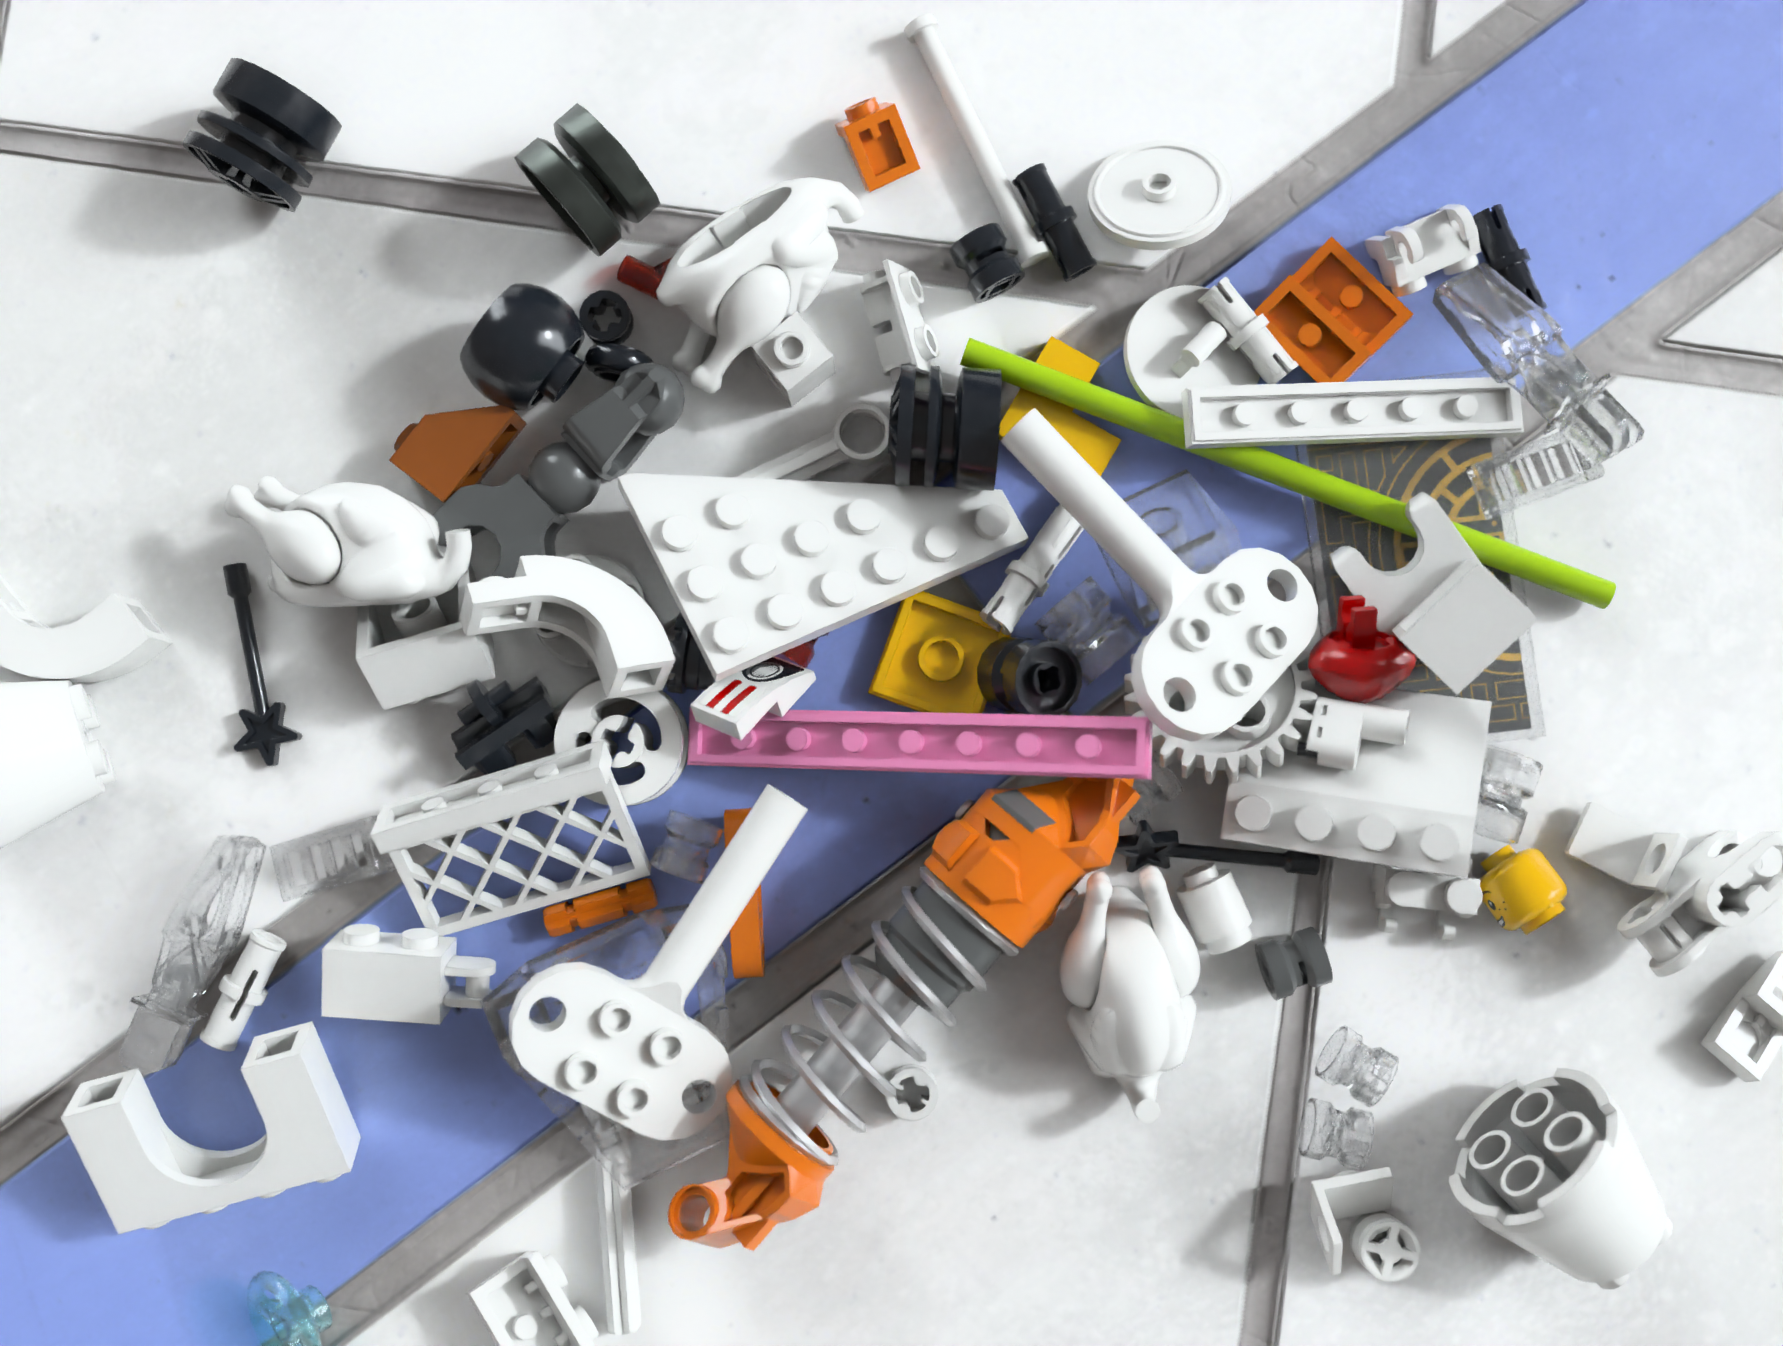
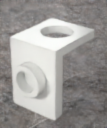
[1564,802,1688,891]
[1310,1167,1394,1275]

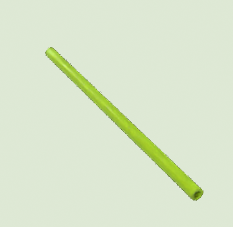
[960,338,1616,609]

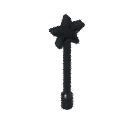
[223,563,302,766]
[1114,820,1320,875]

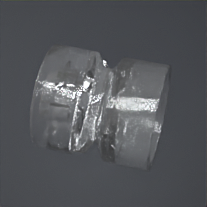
[1034,576,1144,686]
[1474,744,1544,845]

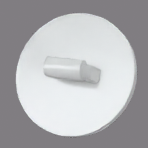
[1088,140,1232,250]
[1123,285,1260,418]

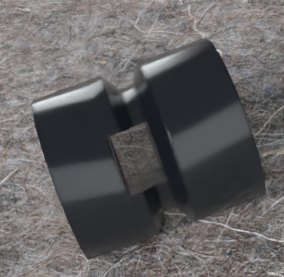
[977,636,1082,715]

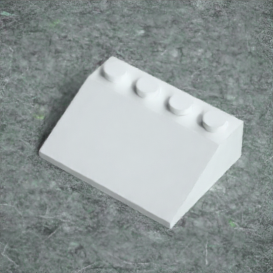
[1220,680,1492,879]

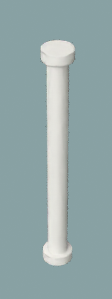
[904,13,1050,269]

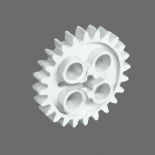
[1124,636,1318,784]

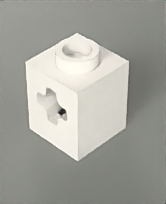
[751,311,836,407]

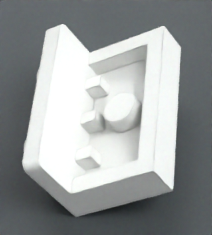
[466,1251,598,1346]

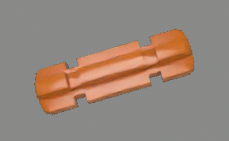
[543,878,658,937]

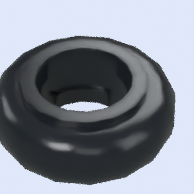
[584,343,654,383]

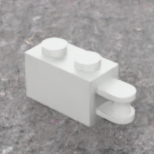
[321,924,496,1025]

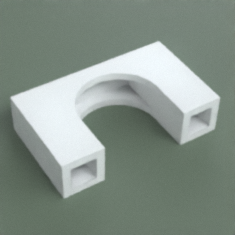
[61,1021,361,1235]

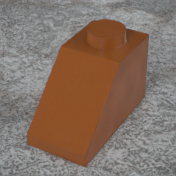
[389,405,527,503]

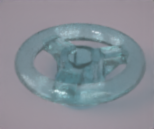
[247,1271,332,1346]

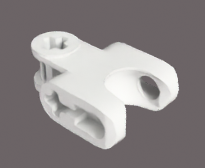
[1330,491,1482,637]
[1617,830,1783,977]

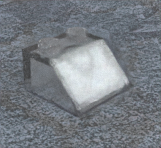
[1095,469,1242,629]

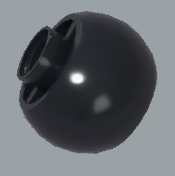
[460,283,585,411]

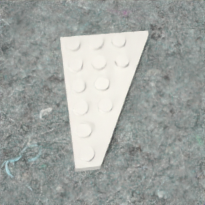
[618,473,1029,682]

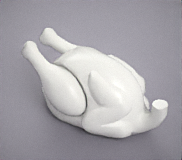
[656,177,864,393]
[224,476,472,607]
[1060,866,1200,1124]

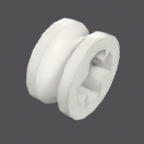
[886,1064,938,1121]

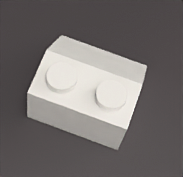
[356,562,495,711]

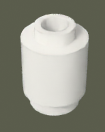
[1176,863,1253,955]

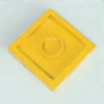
[868,591,1011,714]

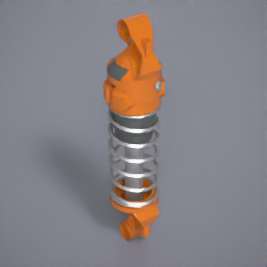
[668,777,1141,1251]

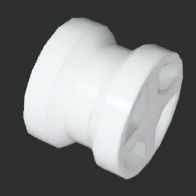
[1349,1211,1420,1282]

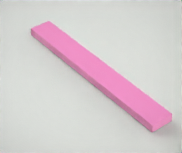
[687,708,1153,779]

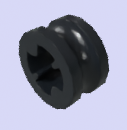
[579,290,634,345]

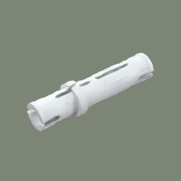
[979,504,1084,635]

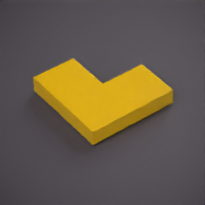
[999,336,1121,477]

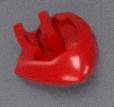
[1308,595,1417,704]

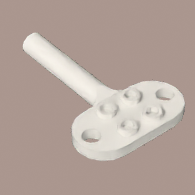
[1000,408,1318,742]
[509,784,808,1141]

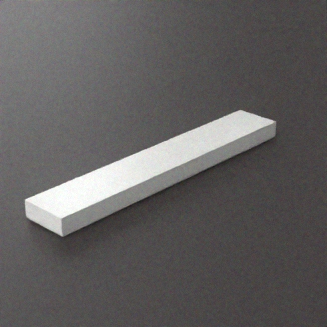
[1181,376,1524,449]

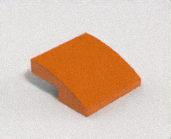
[1253,236,1414,383]

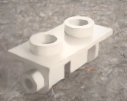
[860,259,939,385]

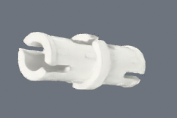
[1198,276,1299,384]
[199,929,287,1052]

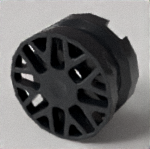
[667,612,716,694]

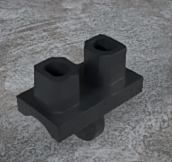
[451,676,557,775]

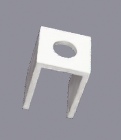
[1392,559,1536,695]

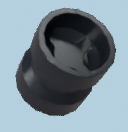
[949,223,1025,303]

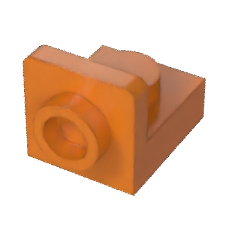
[835,97,921,192]

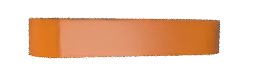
[724,808,765,979]

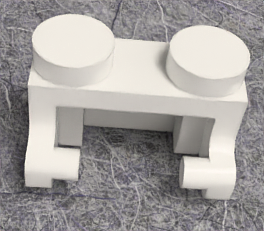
[1365,204,1481,297]
[1370,858,1483,940]

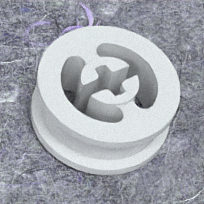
[554,680,689,806]

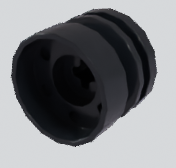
[183,58,342,212]
[888,364,1002,491]

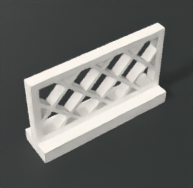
[370,740,651,936]

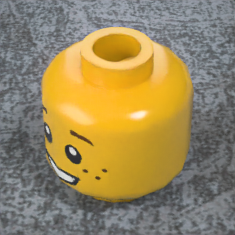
[1480,844,1567,935]

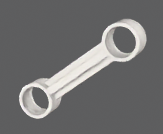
[736,403,889,481]

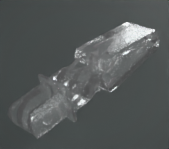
[1432,262,1645,466]
[119,835,267,1075]

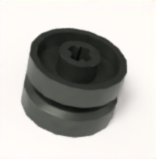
[514,103,660,257]

